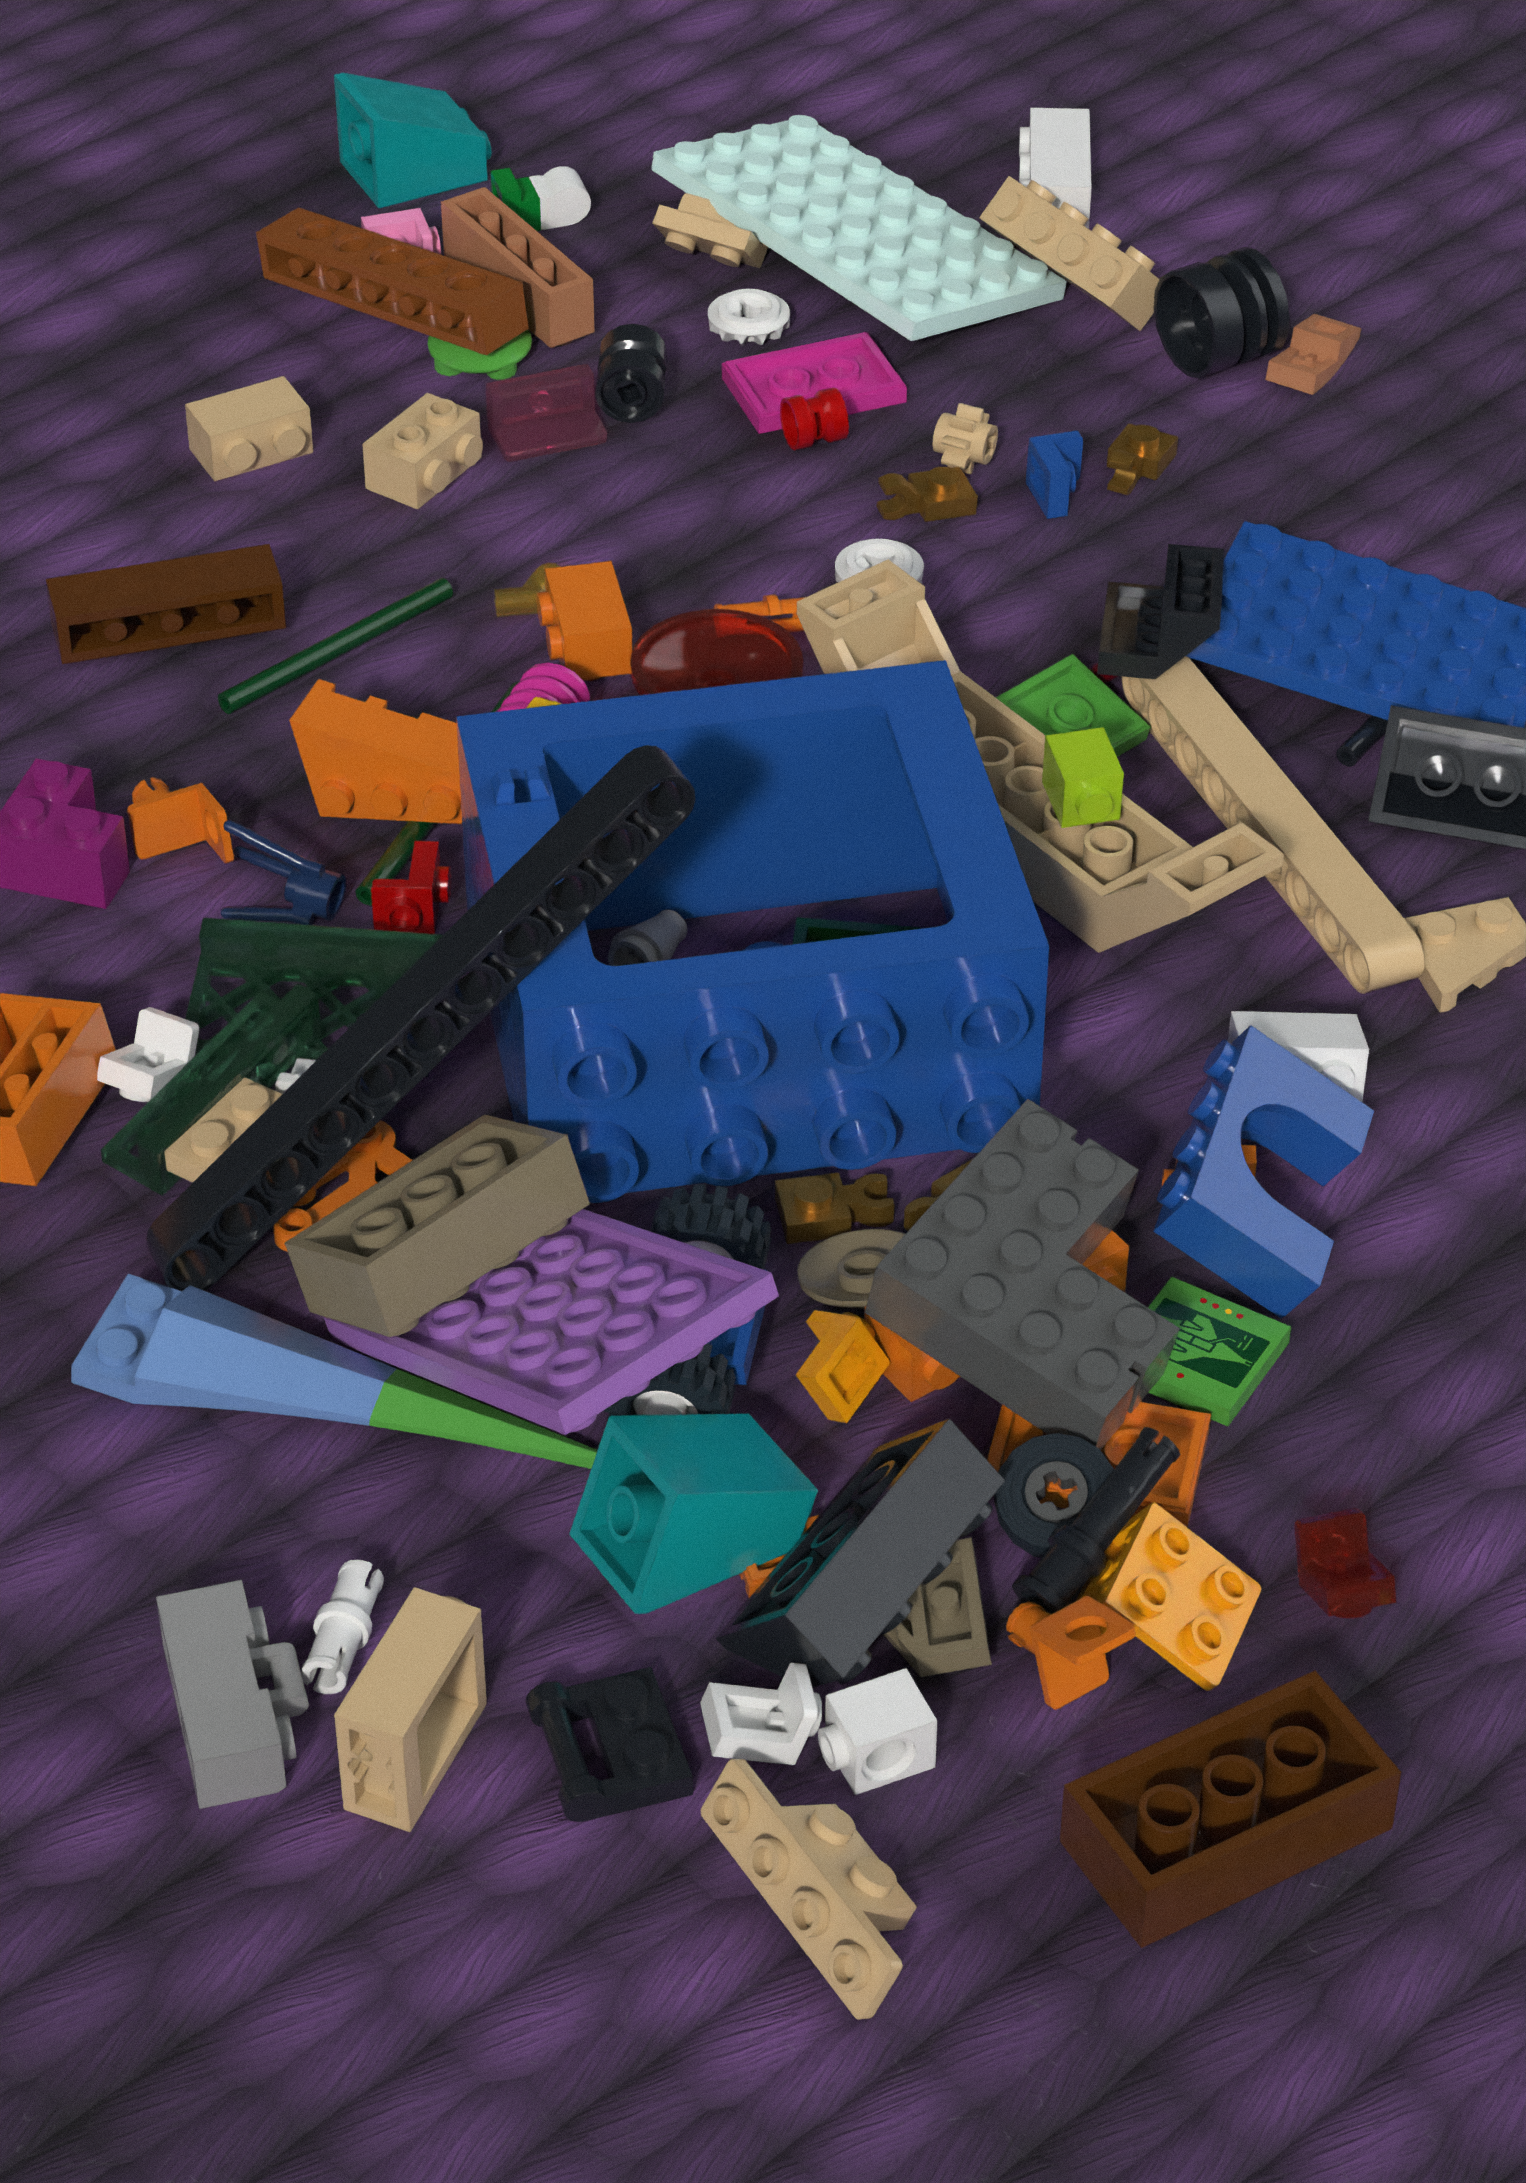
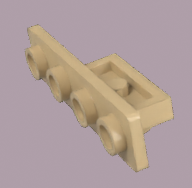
[701,1759,917,2020]

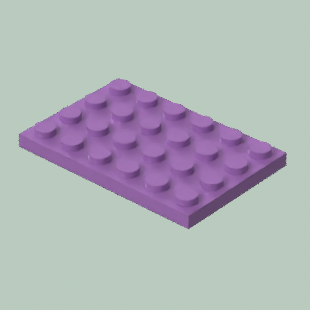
[324,1209,779,1435]

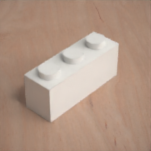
[1019,108,1091,229]

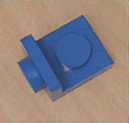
[1025,431,1083,519]

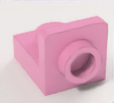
[361,208,441,255]

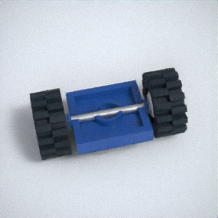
[604,1184,771,1421]

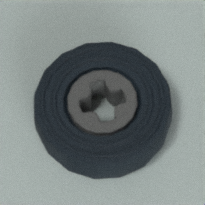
[994,1433,1114,1558]

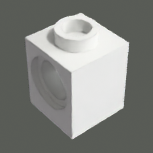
[818,1668,937,1795]

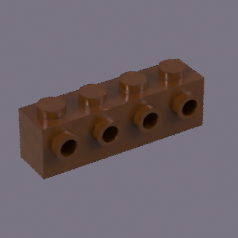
[46,544,286,664]

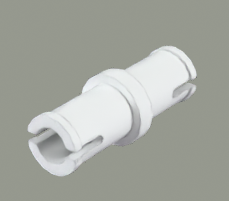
[301,1560,384,1694]

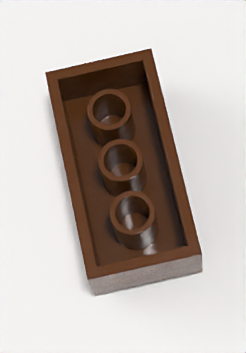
[1060,1670,1401,1948]

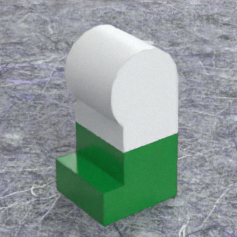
[491,166,591,231]

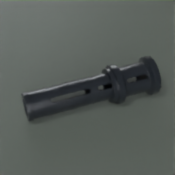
[1012,1427,1181,1615]

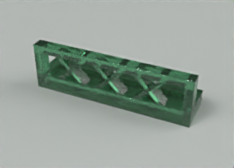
[101,983,321,1196]

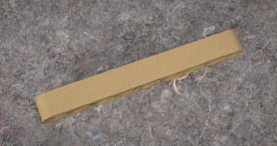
[1122,656,1424,994]

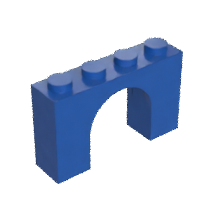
[1153,1025,1374,1319]

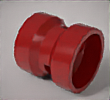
[780,387,849,451]

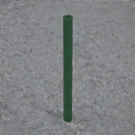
[218,578,453,714]

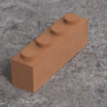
[441,187,595,348]

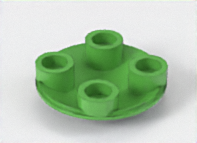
[428,330,532,380]

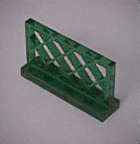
[185,918,443,1077]

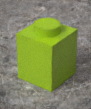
[1042,727,1124,828]

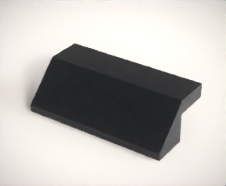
[1097,544,1224,679]

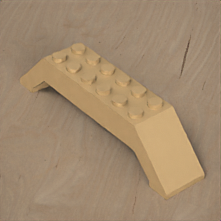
[797,559,1284,953]

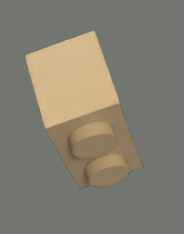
[185,376,313,482]

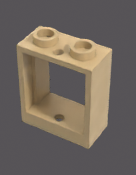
[334,1587,487,1833]

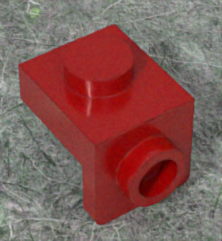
[371,841,451,935]

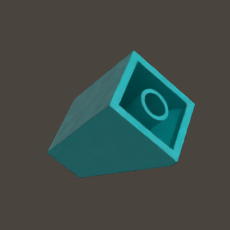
[334,73,492,209]
[569,1414,818,1614]

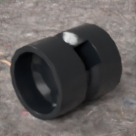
[595,324,667,423]

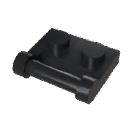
[525,1667,693,1822]

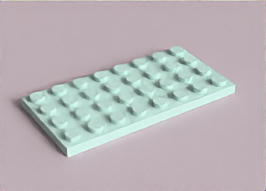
[651,115,1067,341]

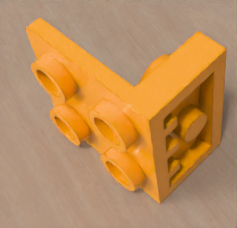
[1075,1501,1261,1691]

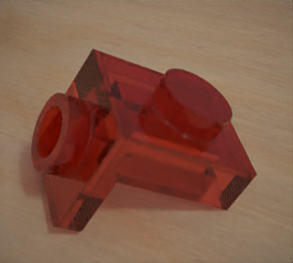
[1294,1508,1397,1618]

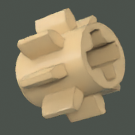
[933,403,998,474]

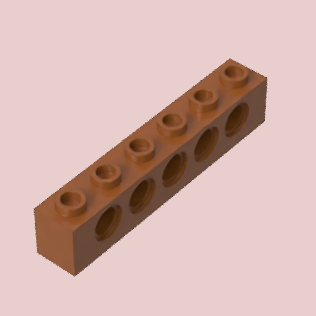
[256,207,529,356]

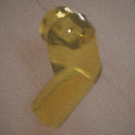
[494,562,561,617]

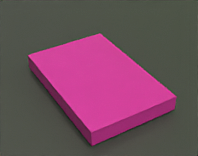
[722,332,907,434]

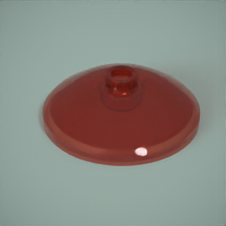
[630,609,804,695]

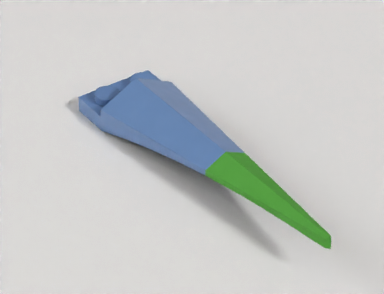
[71,1274,598,1469]

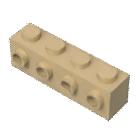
[979,176,1159,331]

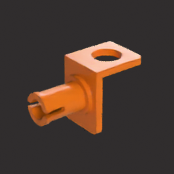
[127,777,234,864]
[1006,1595,1136,1710]

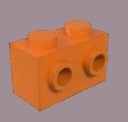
[536,561,633,681]

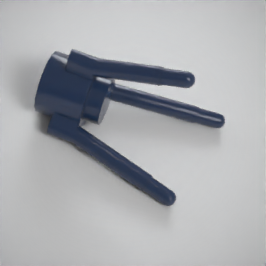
[220,820,346,928]

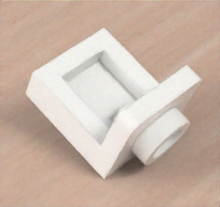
[97,1007,199,1102]
[700,1662,822,1765]

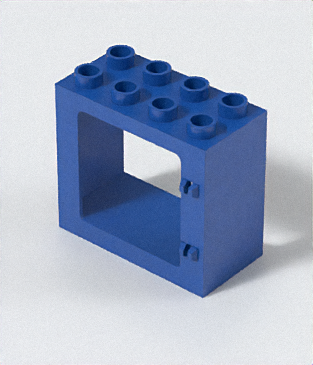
[456,660,1049,1203]

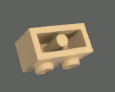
[362,393,483,509]

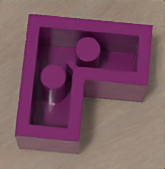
[0,758,130,909]

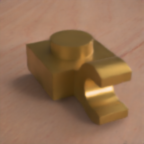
[1107,423,1178,495]
[876,467,978,522]

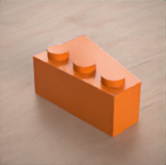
[289,679,462,824]
[0,993,116,1186]

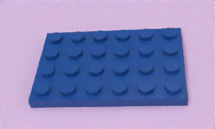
[1186,521,1526,728]

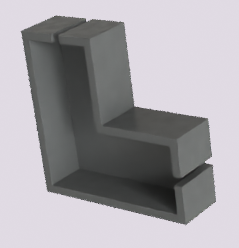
[865,1099,1180,1450]

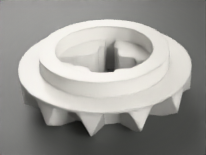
[708,289,790,346]
[835,539,924,584]

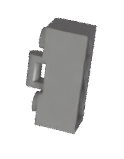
[156,1580,309,1809]

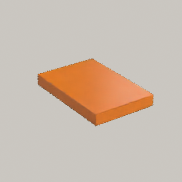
[987,1402,1211,1528]

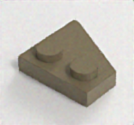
[883,1538,992,1677]

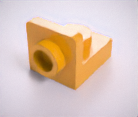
[796,1310,891,1423]

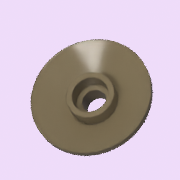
[797,1229,905,1309]

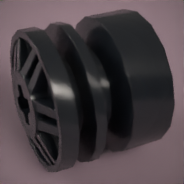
[1153,247,1290,379]

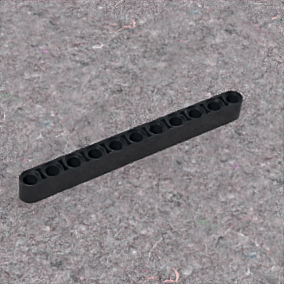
[146,745,696,1291]

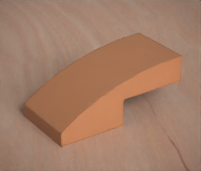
[1265,314,1361,395]

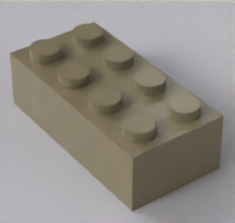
[285,1114,590,1337]

